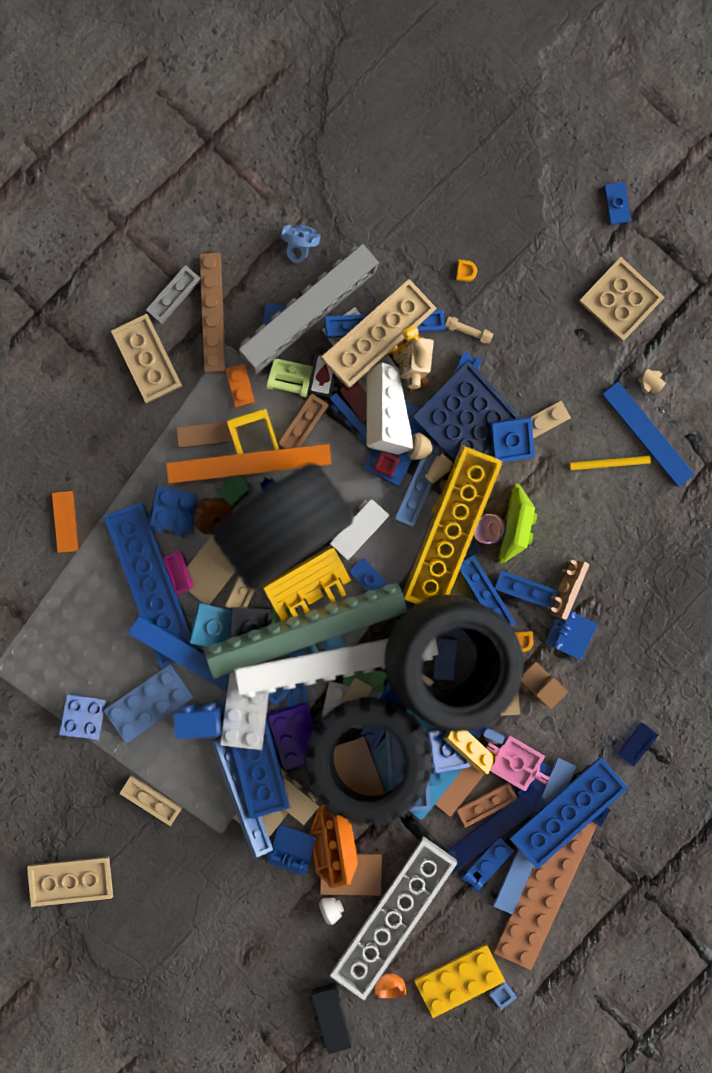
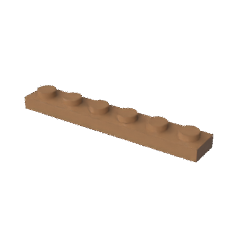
[200,253,226,373]

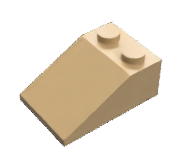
[187,535,236,605]

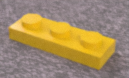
[443,731,495,775]

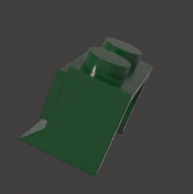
[216,475,252,507]

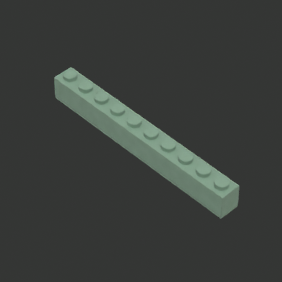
[204,582,407,678]

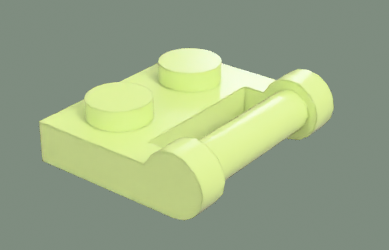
[267,359,313,397]

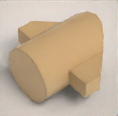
[638,369,666,395]

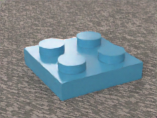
[189,603,231,647]

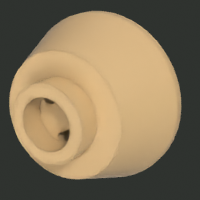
[407,433,433,460]

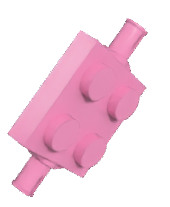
[486,736,550,791]

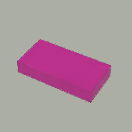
[163,550,195,595]

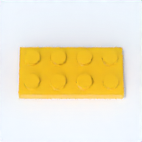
[414,943,505,1018]

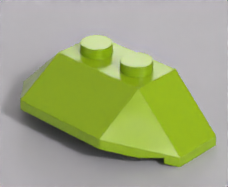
[497,483,537,563]

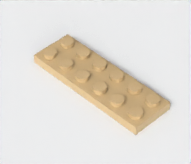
[321,279,437,389]

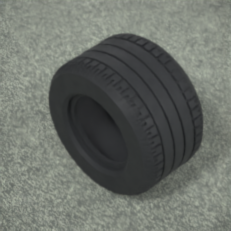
[213,462,353,590]
[384,595,524,732]

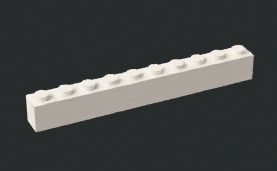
[233,638,438,697]

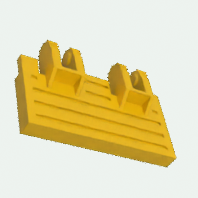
[262,545,351,621]

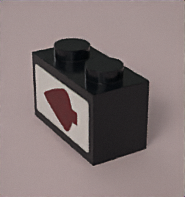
[307,353,338,399]

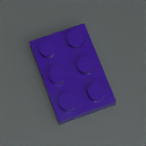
[268,702,314,770]

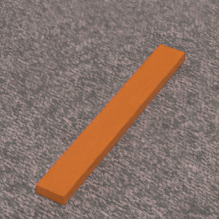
[166,443,332,483]

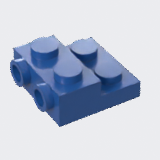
[147,485,197,537]

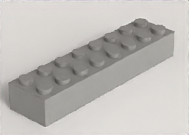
[239,244,379,375]

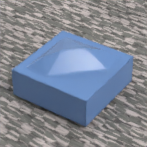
[482,727,505,744]

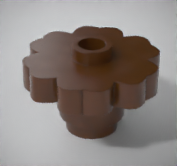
[194,497,233,535]

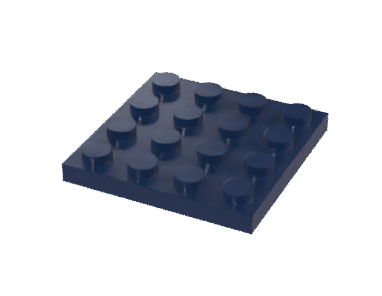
[411,360,521,463]

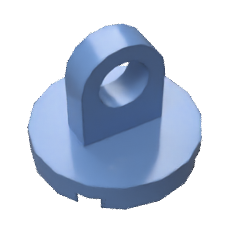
[280,224,321,263]

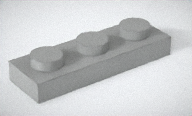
[146,265,201,324]

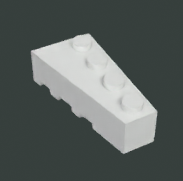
[367,363,414,455]

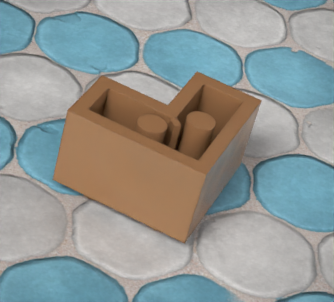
[520,661,568,709]

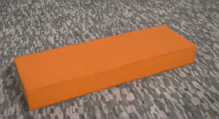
[52,491,79,553]

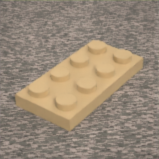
[111,314,182,404]
[27,856,113,907]

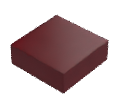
[373,451,400,478]

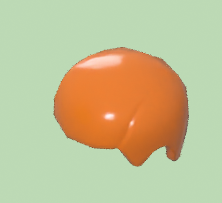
[374,973,406,998]

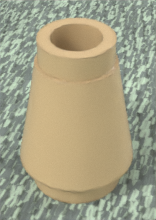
[424,454,453,484]

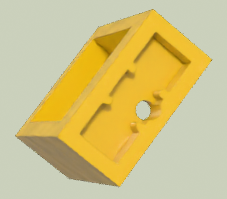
[227,408,279,454]

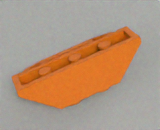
[310,805,358,889]

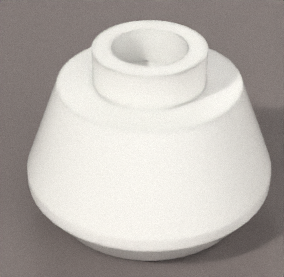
[319,898,344,925]

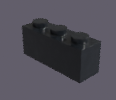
[309,982,352,1055]

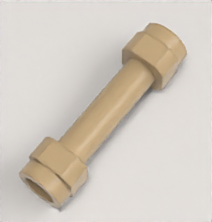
[445,316,493,345]

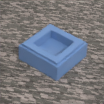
[488,982,517,1010]

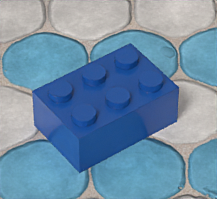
[174,702,223,739]

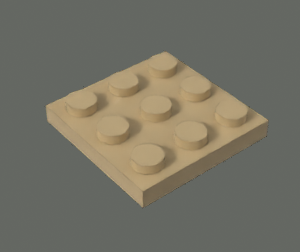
[579,257,665,342]

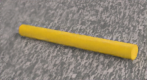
[569,456,651,471]

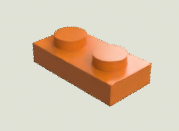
[225,364,255,408]

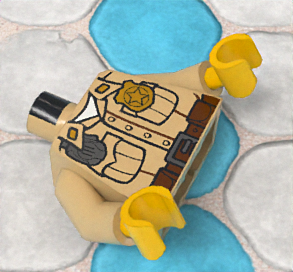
[387,326,433,389]

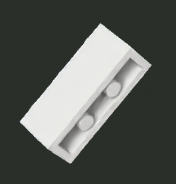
[330,499,389,560]

